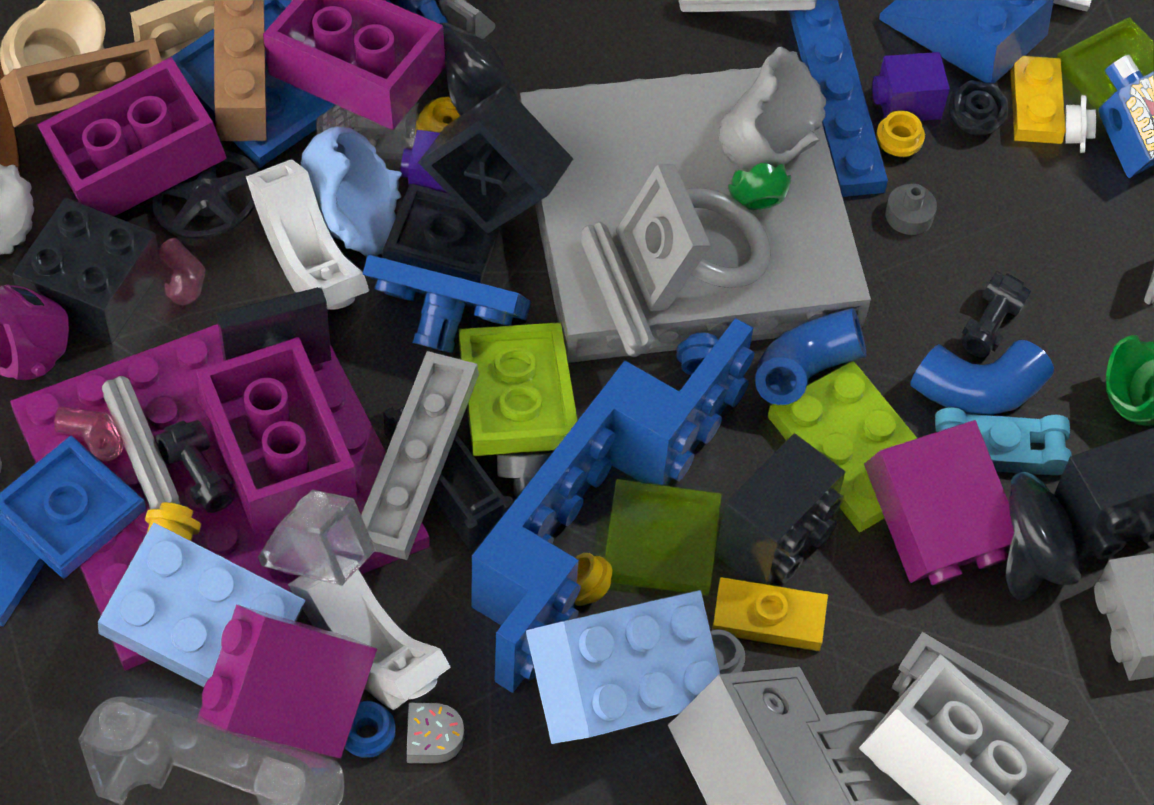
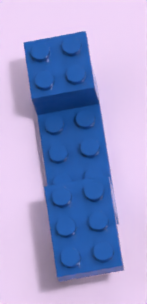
[471,318,754,693]

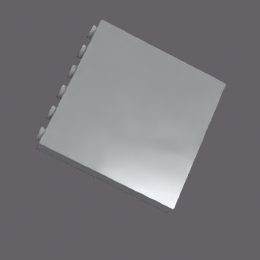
[520,63,871,363]

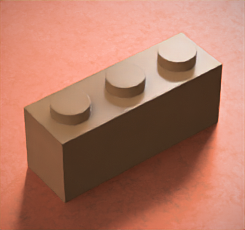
[214,0,267,141]
[0,38,162,128]

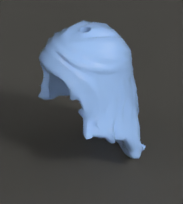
[301,127,402,257]

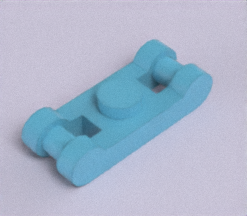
[935,408,1072,475]

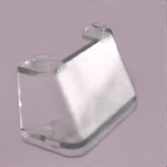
[78,696,345,805]

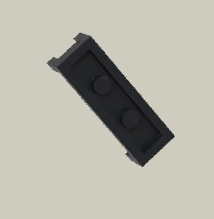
[383,405,514,550]

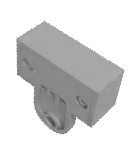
[668,667,919,805]

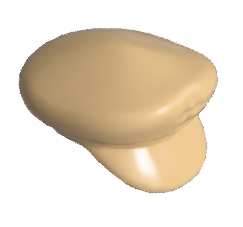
[0,0,106,75]

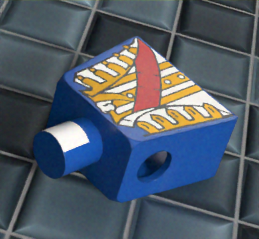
[1099,55,1154,179]

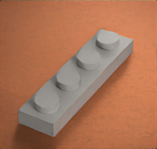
[353,351,479,560]

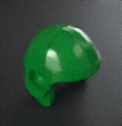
[1106,335,1154,426]

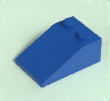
[879,0,1054,84]

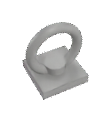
[616,164,771,311]

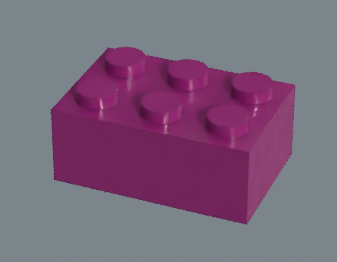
[263,0,446,130]
[37,57,227,217]
[196,337,357,535]

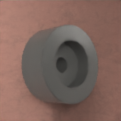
[885,184,937,235]
[497,452,550,497]

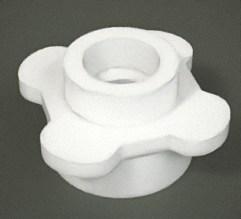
[1065,95,1096,153]

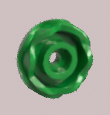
[728,163,791,210]

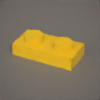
[1010,56,1066,144]

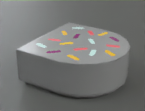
[407,703,464,763]

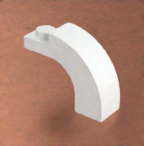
[246,159,369,310]
[288,554,451,710]

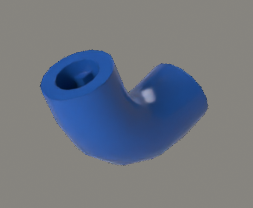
[755,308,867,405]
[910,340,1054,416]

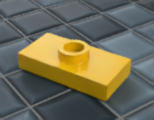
[712,577,828,651]

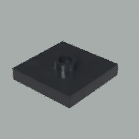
[382,184,501,283]
[216,287,331,365]

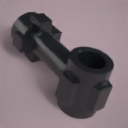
[962,271,1032,357]
[156,420,235,513]

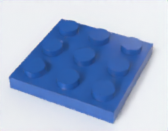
[171,0,345,168]

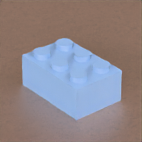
[98,522,305,687]
[526,590,720,744]

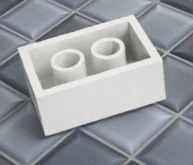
[859,654,1072,805]

